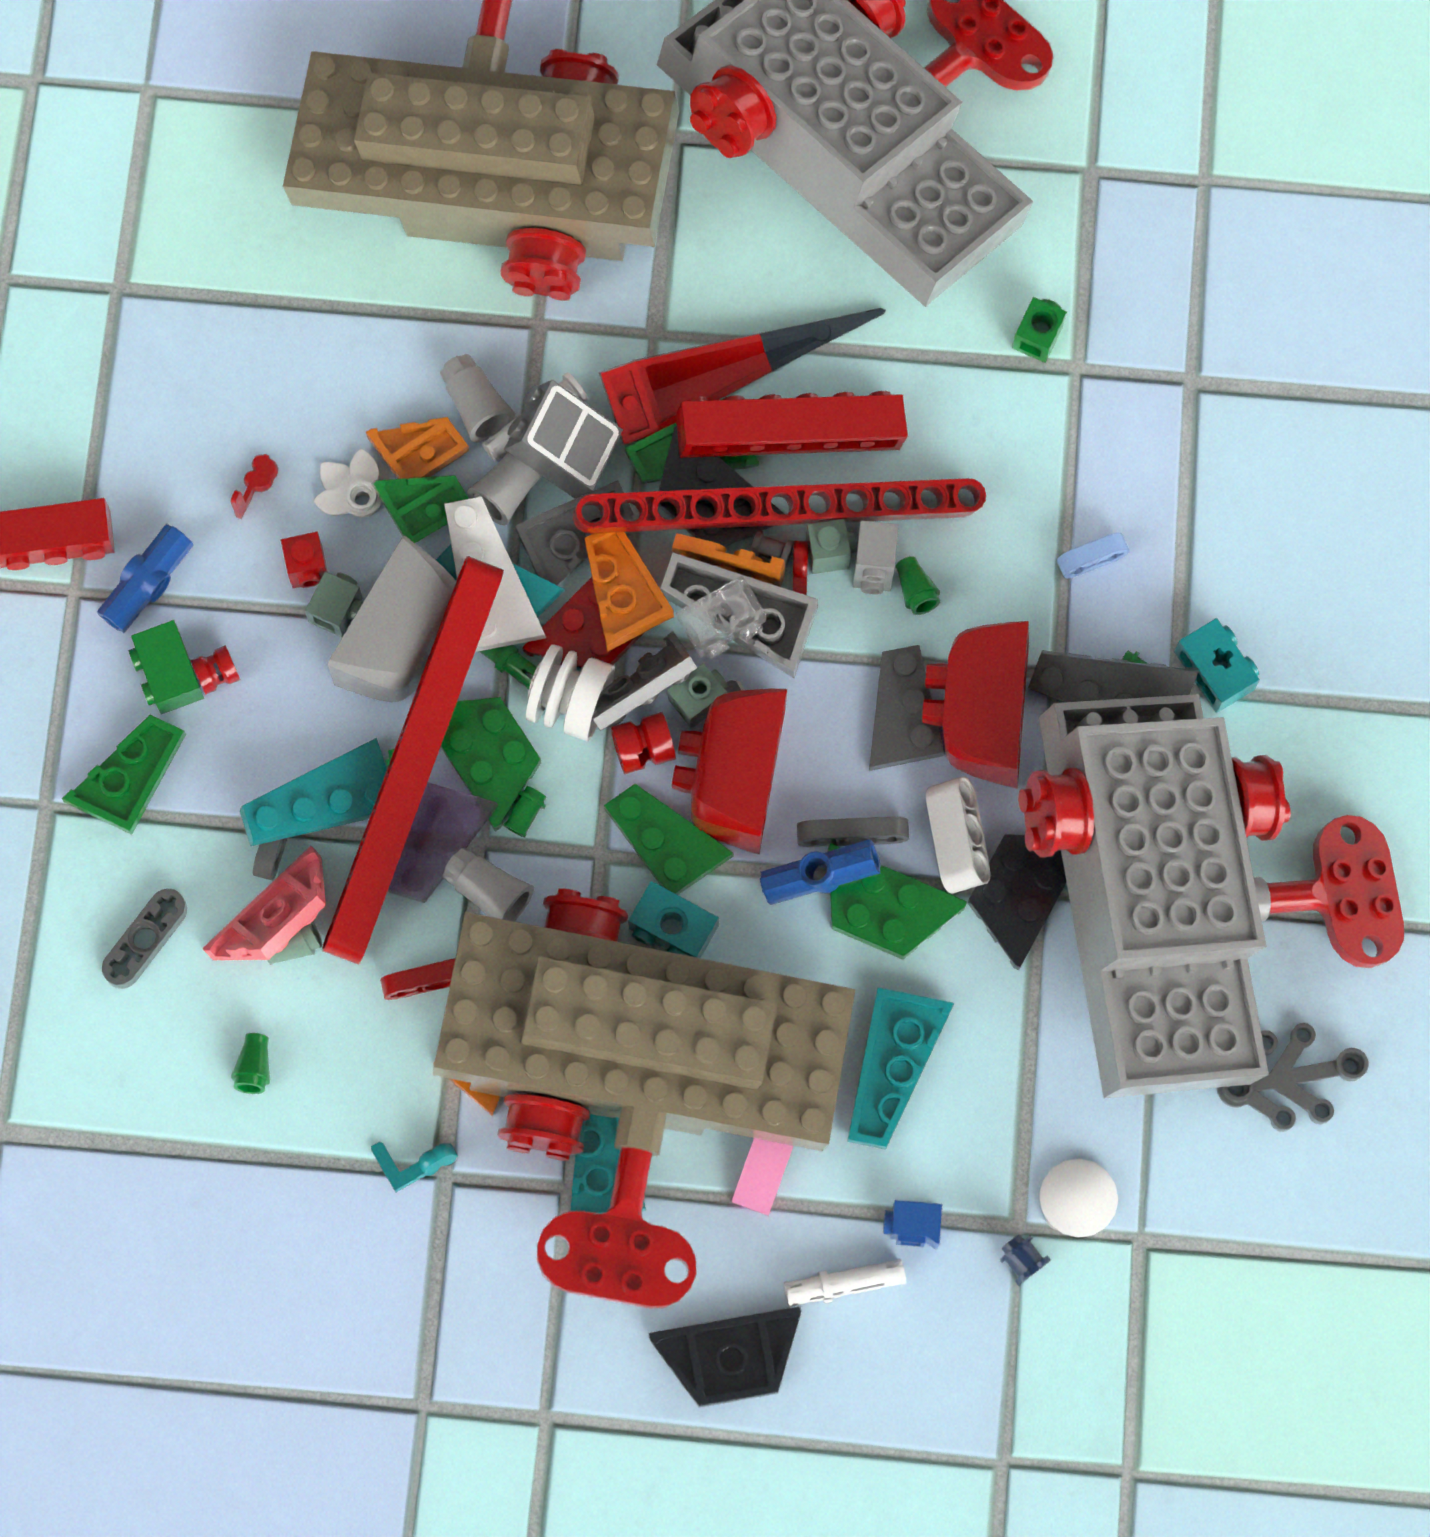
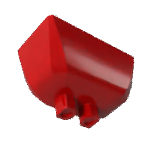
[922,621,1029,789]
[672,689,788,854]

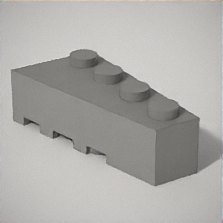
[661,553,818,678]

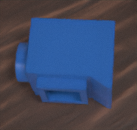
[883,1200,942,1249]

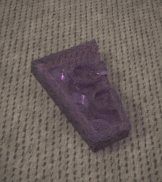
[388,782,498,903]

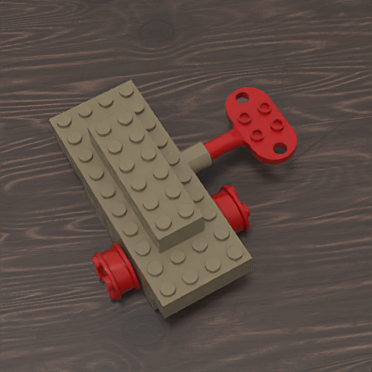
[283,0,679,301]
[432,888,856,1308]

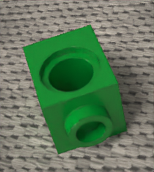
[1012,297,1067,363]

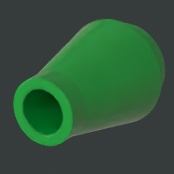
[895,556,940,615]
[231,1033,270,1094]

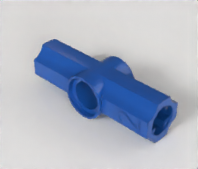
[97,523,194,633]
[760,839,881,905]

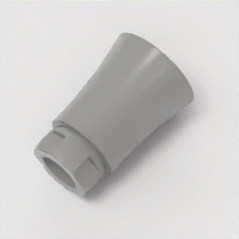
[440,354,515,442]
[467,452,541,525]
[442,848,534,922]

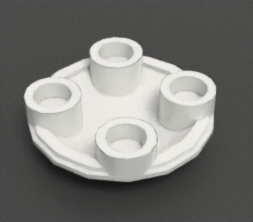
[1039,1158,1118,1237]

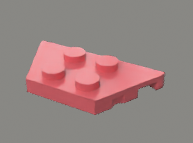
[202,846,326,960]

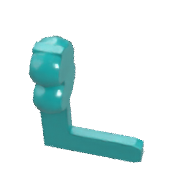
[371,1141,459,1193]

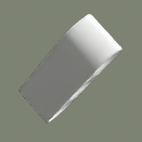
[926,776,991,894]

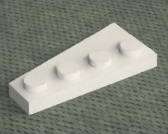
[444,497,546,652]

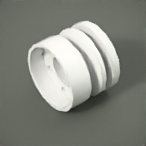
[526,644,615,741]

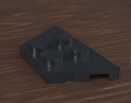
[658,425,785,547]
[968,834,1067,970]
[649,1306,801,1408]

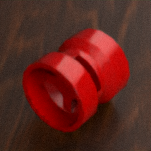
[190,645,240,695]

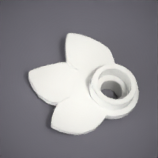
[314,449,381,517]

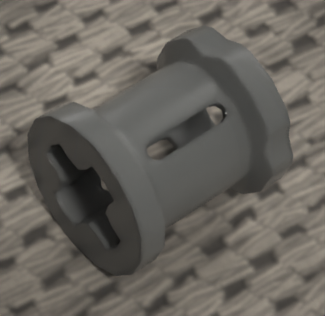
[750,530,794,571]

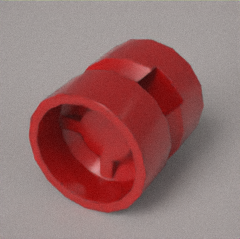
[610,712,676,775]

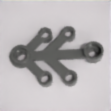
[1217,1023,1369,1132]

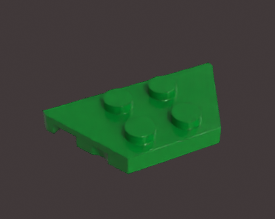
[441,697,541,832]
[827,843,967,960]

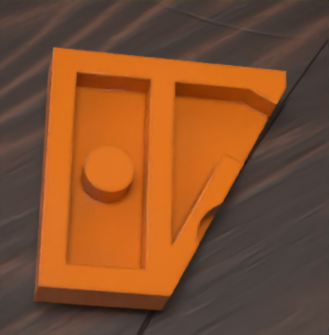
[366,417,469,479]

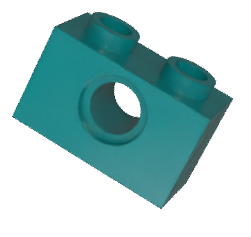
[628,881,719,958]

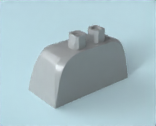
[328,536,456,702]

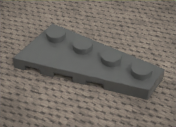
[1028,650,1199,702]

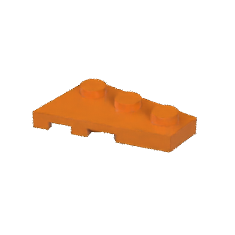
[584,532,674,652]
[672,533,785,587]

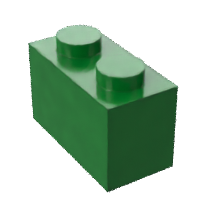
[128,620,204,715]

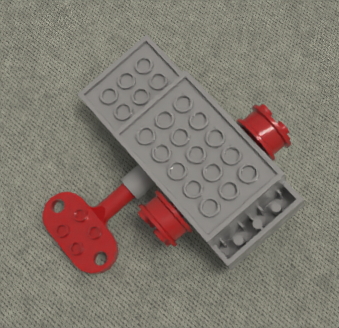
[657,0,1054,307]
[1018,694,1404,1098]

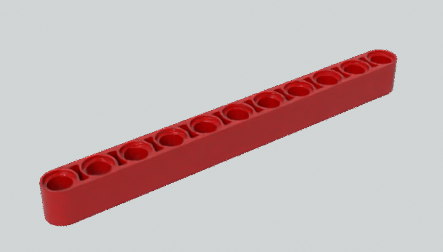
[573,478,986,533]
[322,556,504,965]

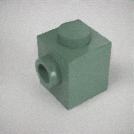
[806,519,856,574]
[305,571,364,637]
[667,663,728,729]

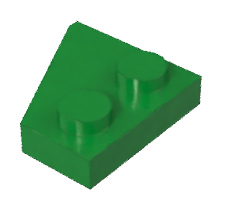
[371,475,469,543]

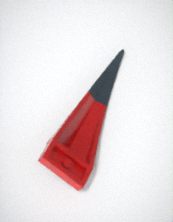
[599,308,886,445]

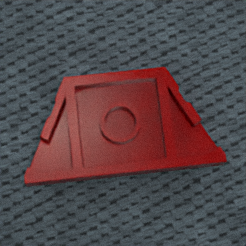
[522,577,645,668]

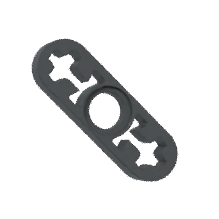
[797,817,909,847]
[102,889,187,989]

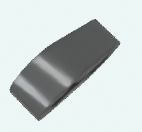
[253,838,288,881]

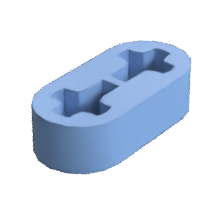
[1057,533,1130,579]

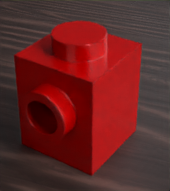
[280,531,328,589]

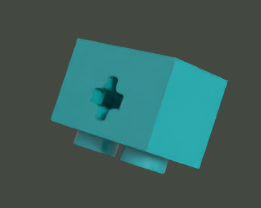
[1174,618,1260,714]

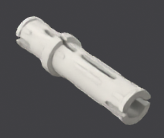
[784,1258,906,1308]

